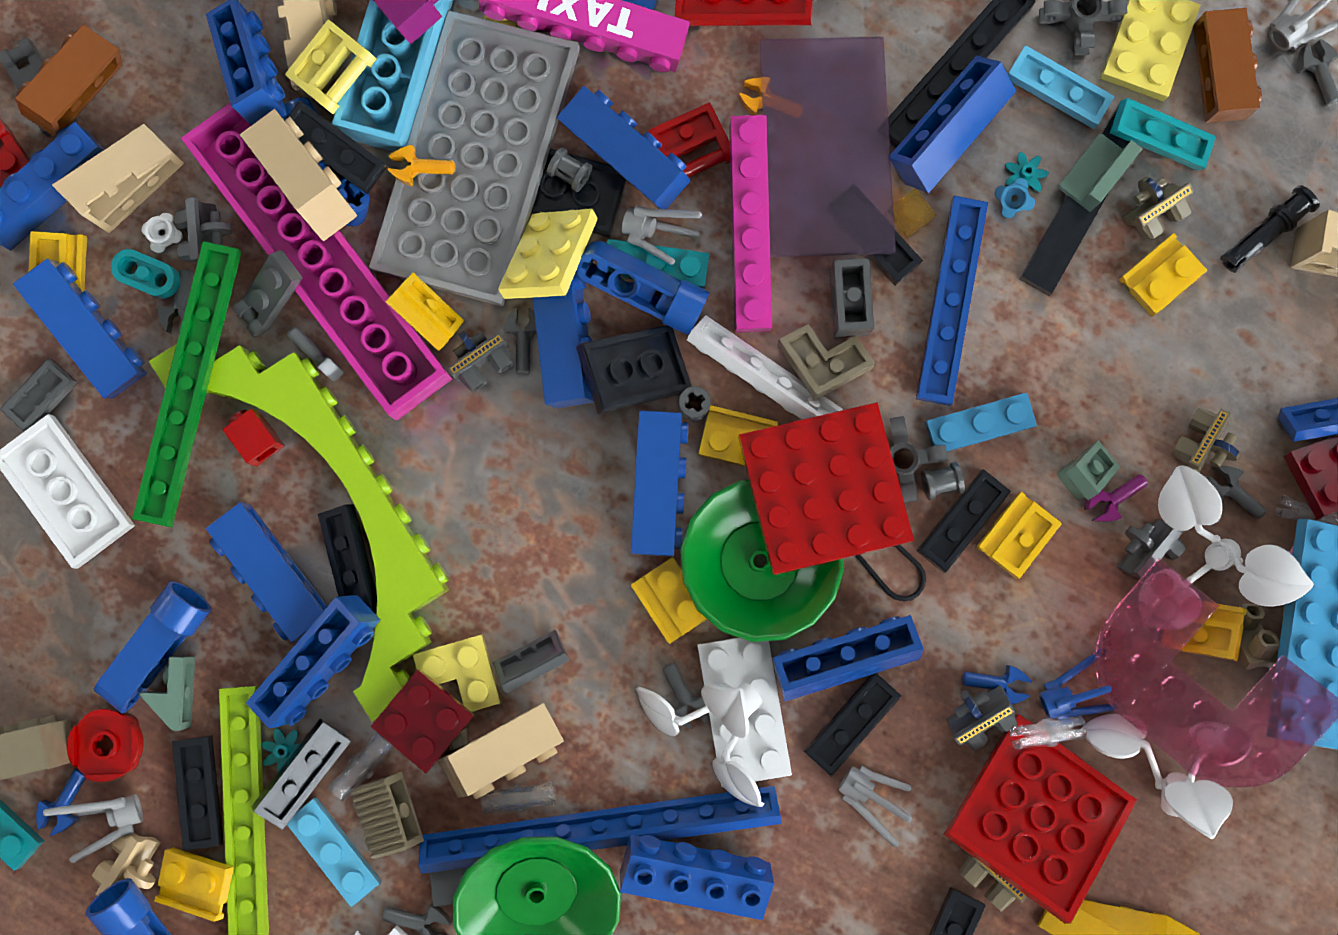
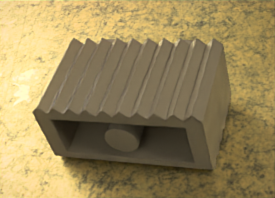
[350,771,424,859]

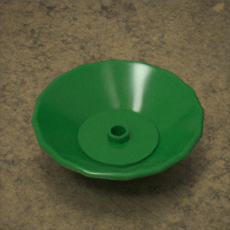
[680,480,844,642]
[452,836,621,935]

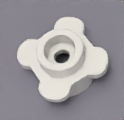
[142,213,183,253]

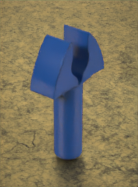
[962,665,1032,704]
[36,769,86,836]

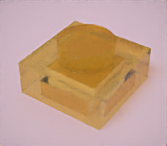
[887,188,937,239]

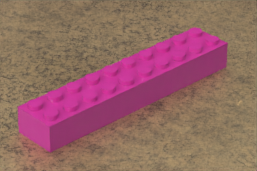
[181,103,452,421]

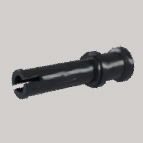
[1220,185,1320,273]

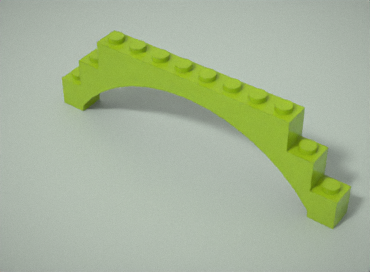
[149,344,449,722]

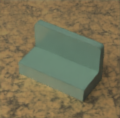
[1058,134,1143,212]

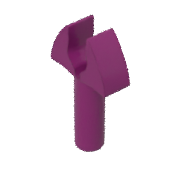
[1084,474,1148,522]

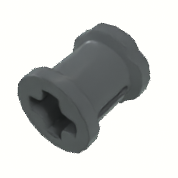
[547,147,593,192]
[679,386,711,422]
[921,462,965,500]

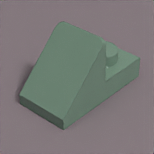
[1057,440,1121,500]
[139,656,196,731]

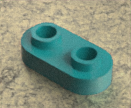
[111,249,180,299]

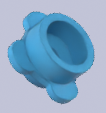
[995,178,1035,218]

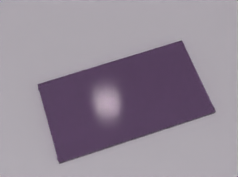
[760,36,896,258]

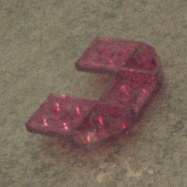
[1094,558,1338,788]

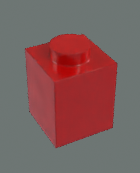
[222,409,285,467]

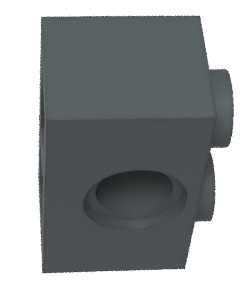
[829,258,874,338]

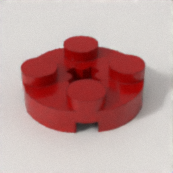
[67,708,144,782]

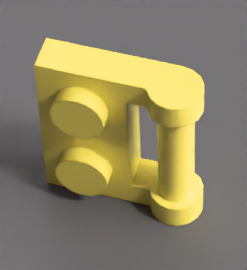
[285,19,377,114]

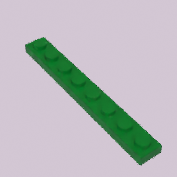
[132,241,242,528]

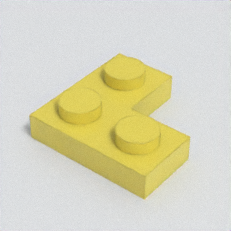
[413,634,502,712]

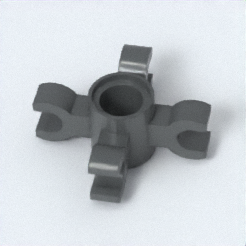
[1039,0,1128,55]
[890,416,948,503]

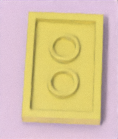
[1100,0,1201,102]
[498,209,598,299]

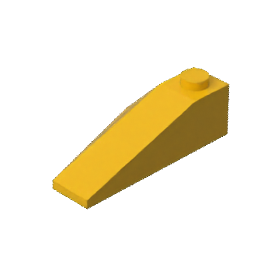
[1037,899,1200,935]

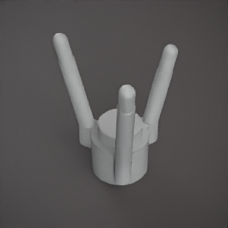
[1269,0,1338,52]
[622,205,702,265]
[838,765,912,847]
[43,794,143,863]

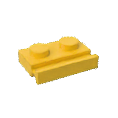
[28,231,87,292]
[1118,233,1207,317]
[386,272,464,351]
[698,405,778,467]
[976,491,1062,579]
[631,557,707,644]
[1160,601,1247,662]
[154,847,234,922]

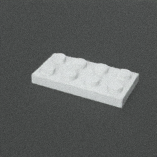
[0,414,135,569]
[697,637,792,787]

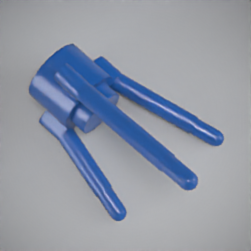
[1039,648,1119,721]

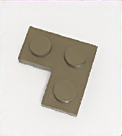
[778,324,875,400]

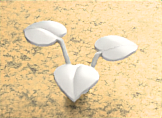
[1138,465,1314,630]
[636,682,765,807]
[1079,714,1252,839]

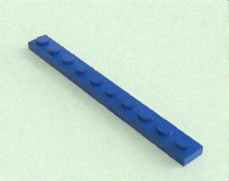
[418,786,781,874]

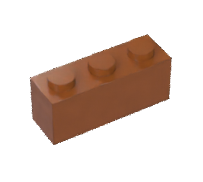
[1193,8,1262,123]
[15,24,123,138]

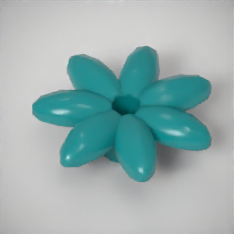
[1005,152,1049,192]
[261,728,300,772]

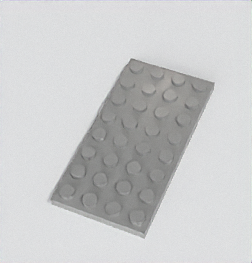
[369,10,580,307]

